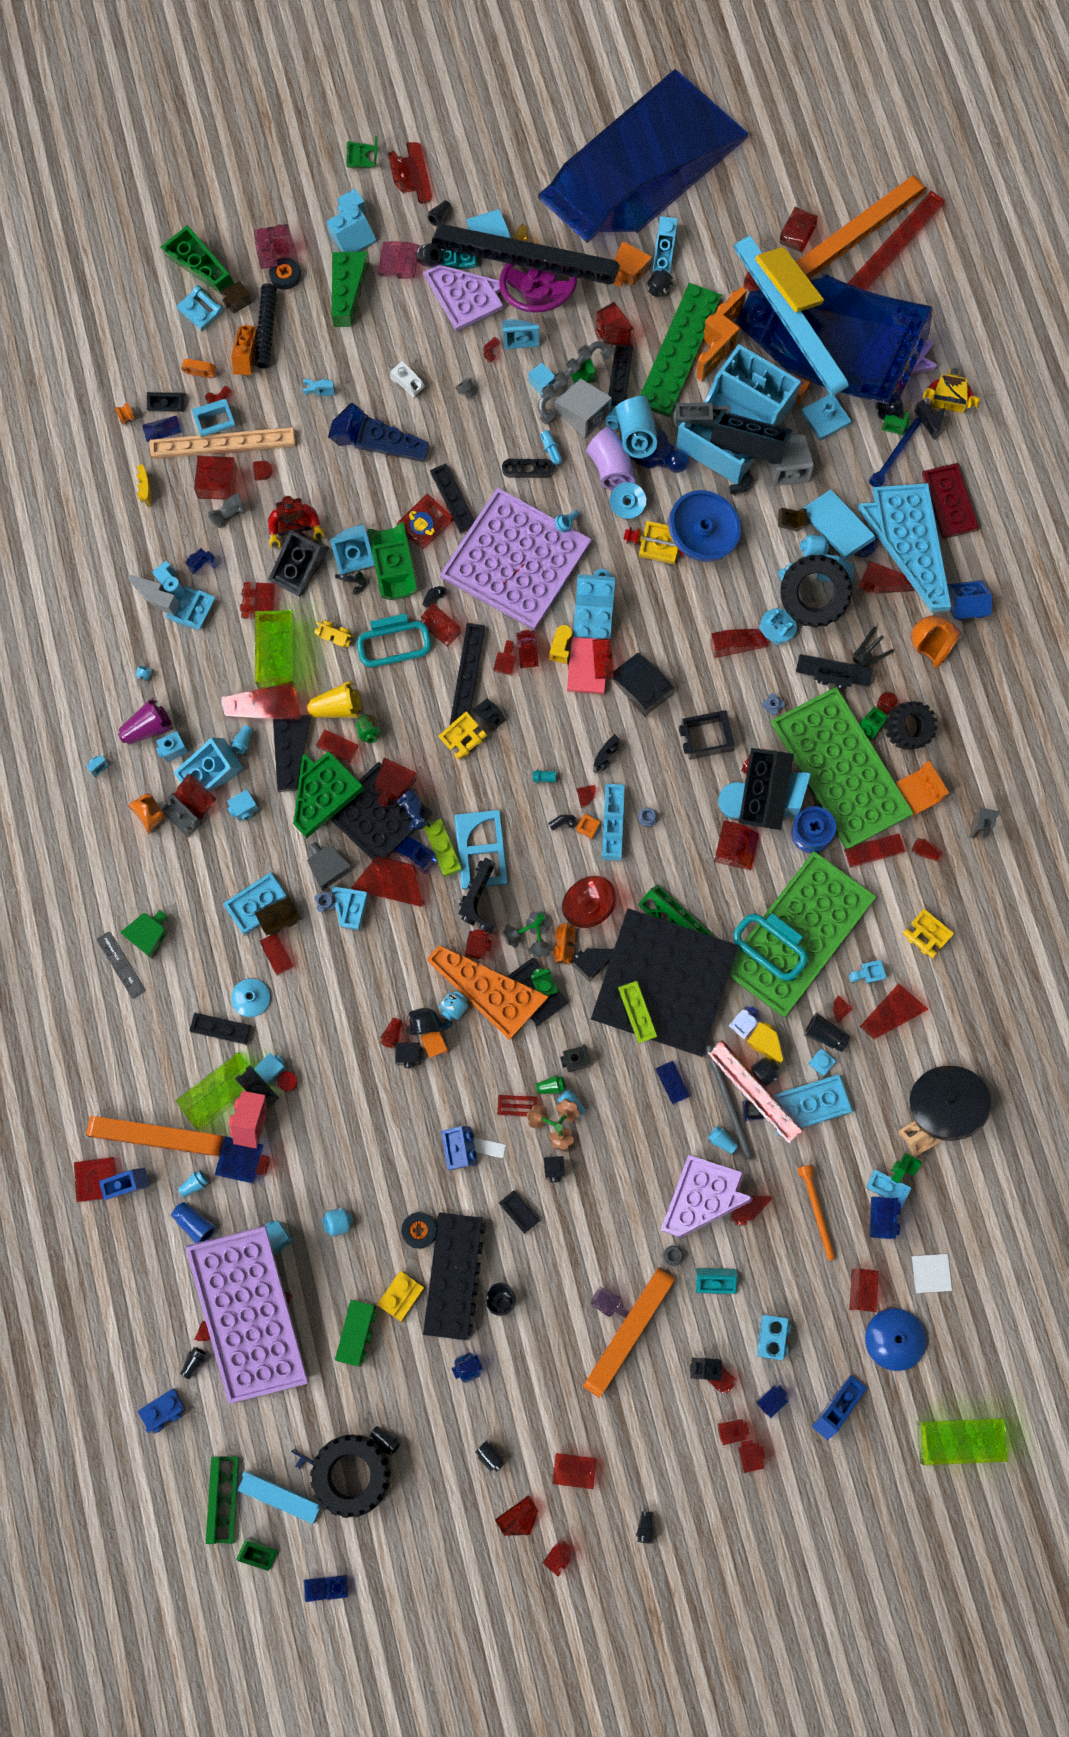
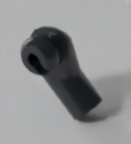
[730,473,754,494]
[422,586,447,608]
[548,814,578,831]

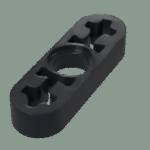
[502,459,554,478]

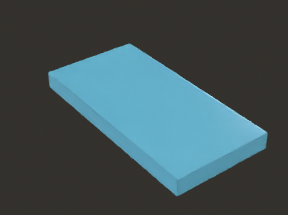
[804,489,875,560]
[765,1074,853,1136]

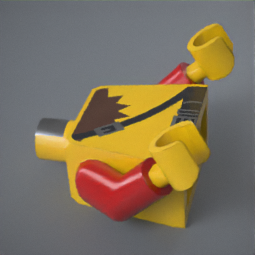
[922,368,980,413]

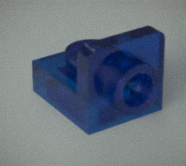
[729,1006,762,1039]

